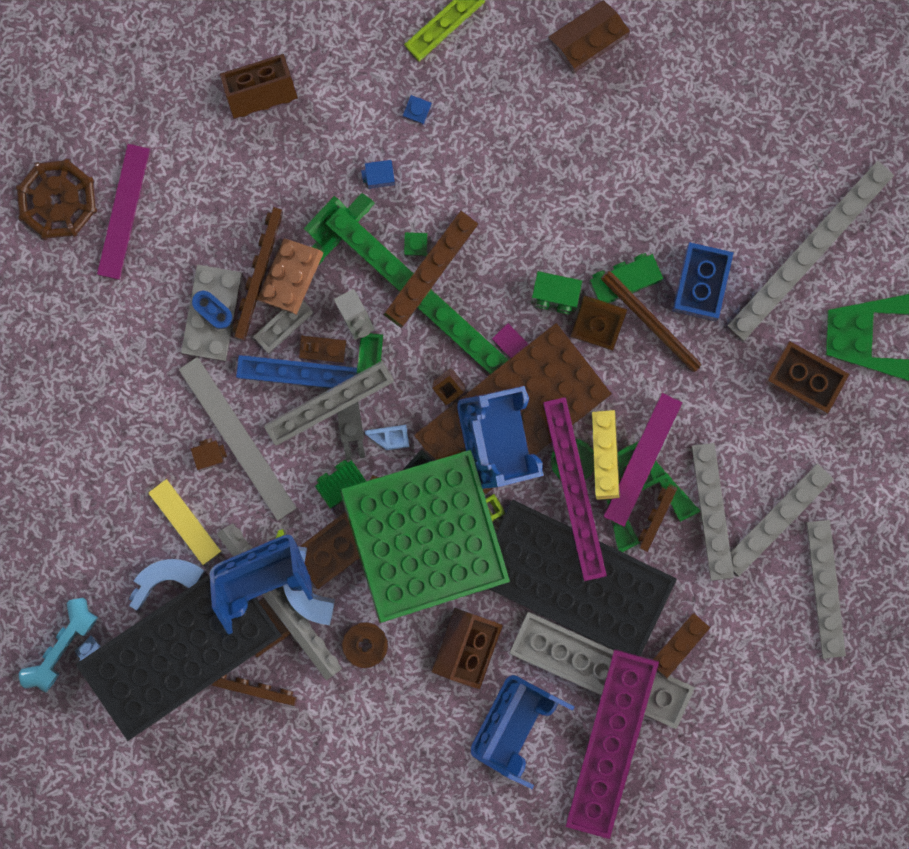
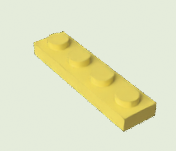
[592,410,619,500]

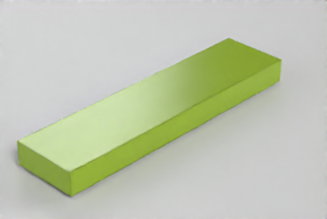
[404,0,485,62]

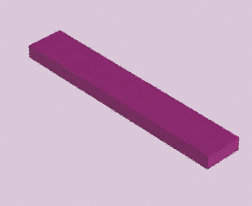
[97,144,150,280]
[603,393,683,526]

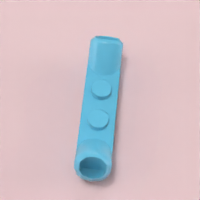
[19,598,98,693]

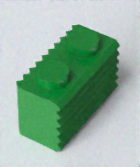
[314,459,366,509]

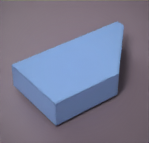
[365,425,409,451]

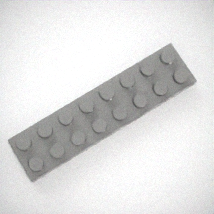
[509,612,695,729]

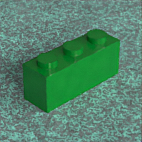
[589,253,663,303]

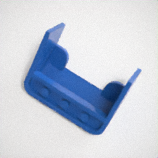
[210,535,313,635]
[471,675,575,789]

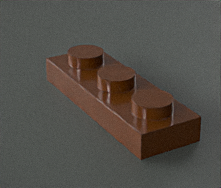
[638,484,677,552]
[653,613,711,679]

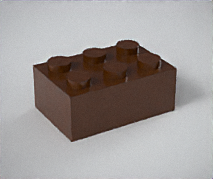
[765,341,850,416]

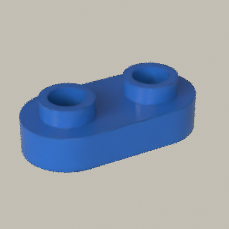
[192,290,233,329]

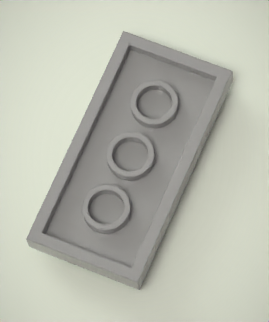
[181,265,242,361]

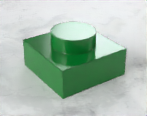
[404,232,427,256]

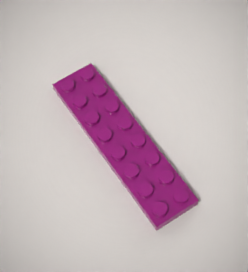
[565,649,659,839]

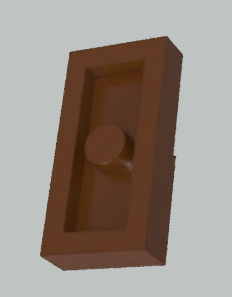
[299,335,347,363]

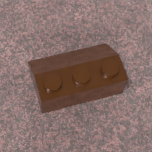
[548,0,630,74]
[220,54,298,119]
[432,608,503,689]

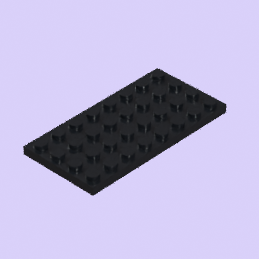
[489,500,677,656]
[75,574,282,742]

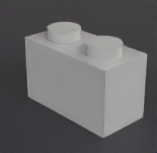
[334,289,375,340]

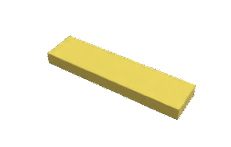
[149,479,222,565]

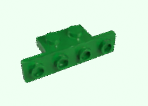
[304,193,375,264]

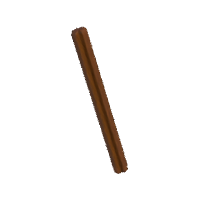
[601,271,702,372]

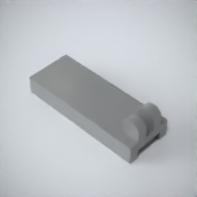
[254,299,314,354]

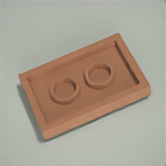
[257,238,323,315]

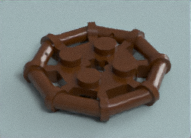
[15,158,98,240]

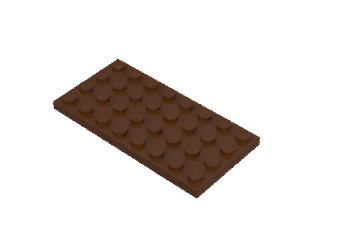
[414,323,612,495]

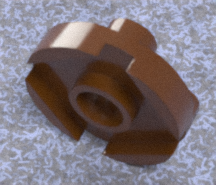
[342,622,388,668]

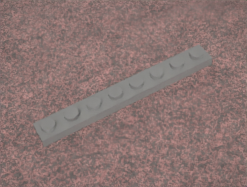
[217,523,342,681]

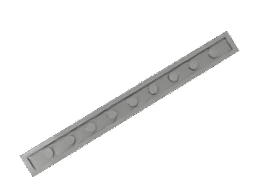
[727,161,894,341]

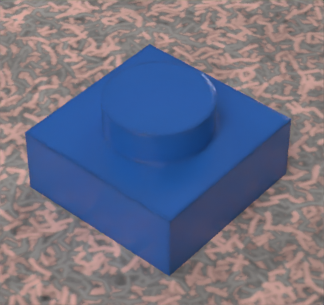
[403,95,432,125]

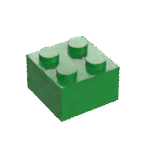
[531,271,582,315]

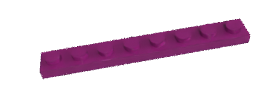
[543,397,607,581]

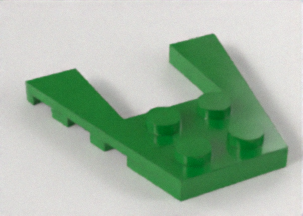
[825,294,909,381]
[606,441,701,552]

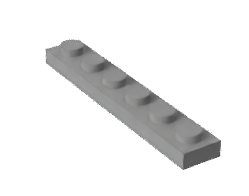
[264,361,394,446]
[691,443,734,581]
[730,463,834,577]
[806,520,846,659]

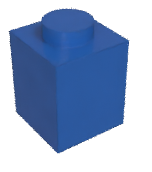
[361,160,395,189]

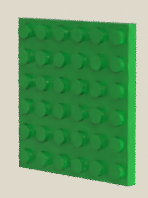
[340,450,510,623]

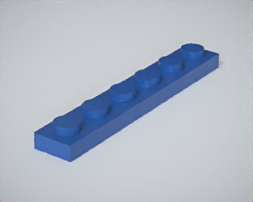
[236,355,357,388]

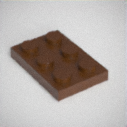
[300,512,360,590]

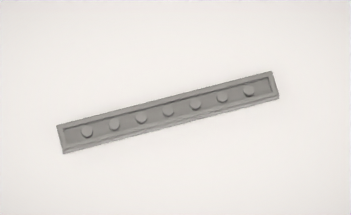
[179,357,297,521]

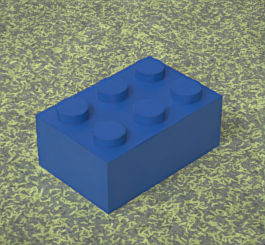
[672,242,734,322]

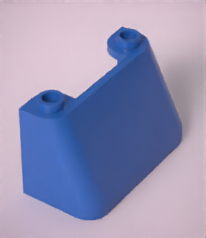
[457,386,543,489]

